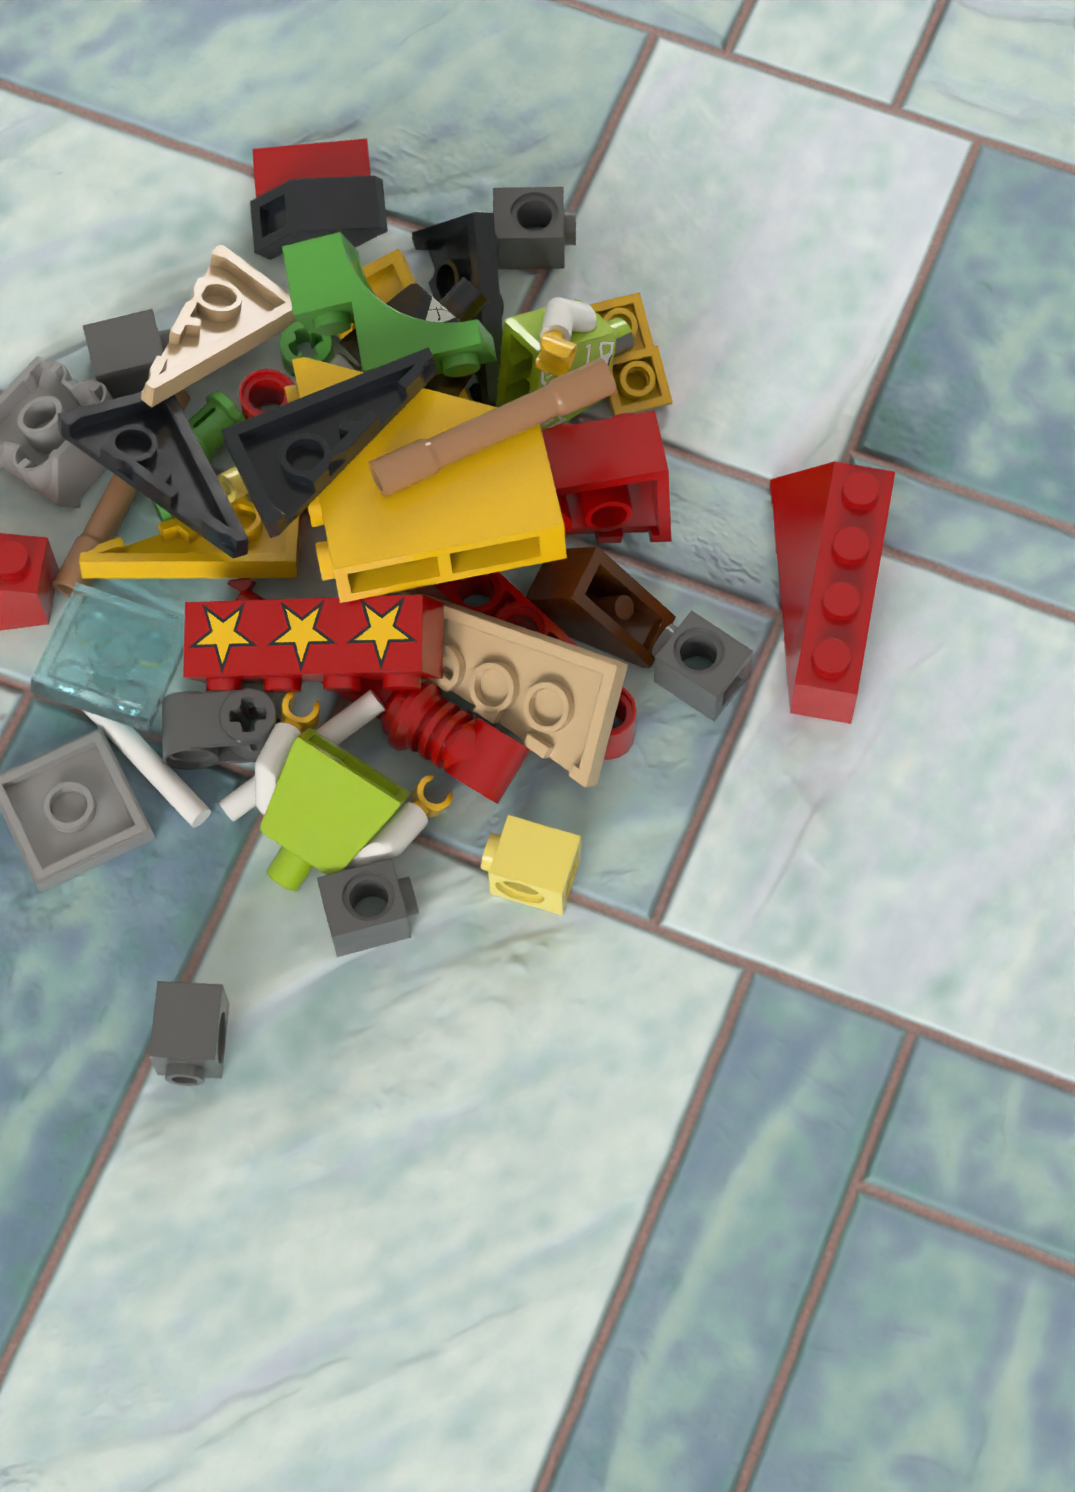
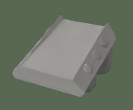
[0,356,113,508]

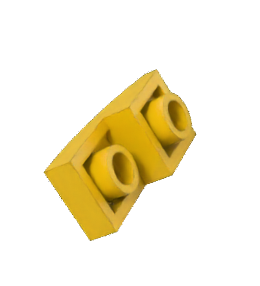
[589,292,673,416]

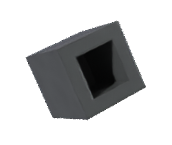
[82,309,170,399]

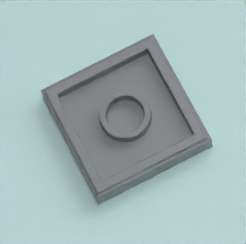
[0,727,155,893]

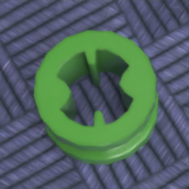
[279,321,335,378]

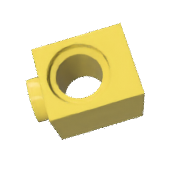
[481,815,582,915]

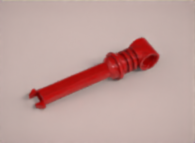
[227,578,531,804]

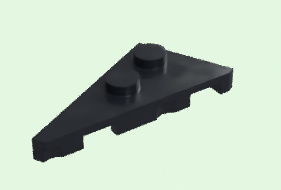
[412,212,504,407]
[221,347,437,539]
[58,392,248,558]

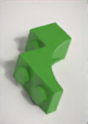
[282,232,497,377]

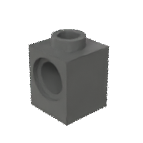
[493,187,576,269]
[651,610,753,722]
[317,858,419,957]
[149,981,229,1086]

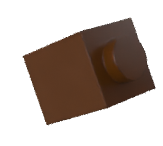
[526,546,676,668]

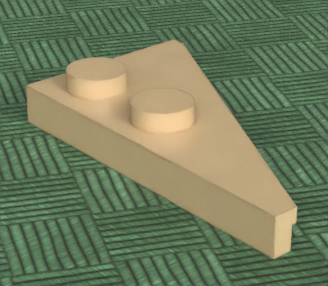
[141,244,298,407]

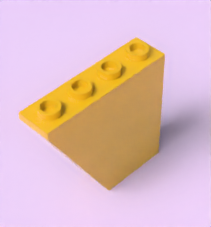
[285,357,567,603]

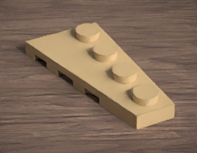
[397,589,628,788]

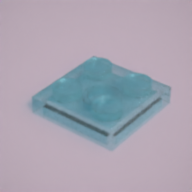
[30,582,185,733]

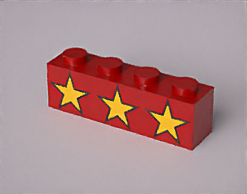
[183,595,444,693]

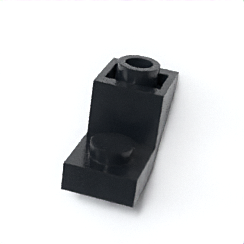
[250,175,388,260]

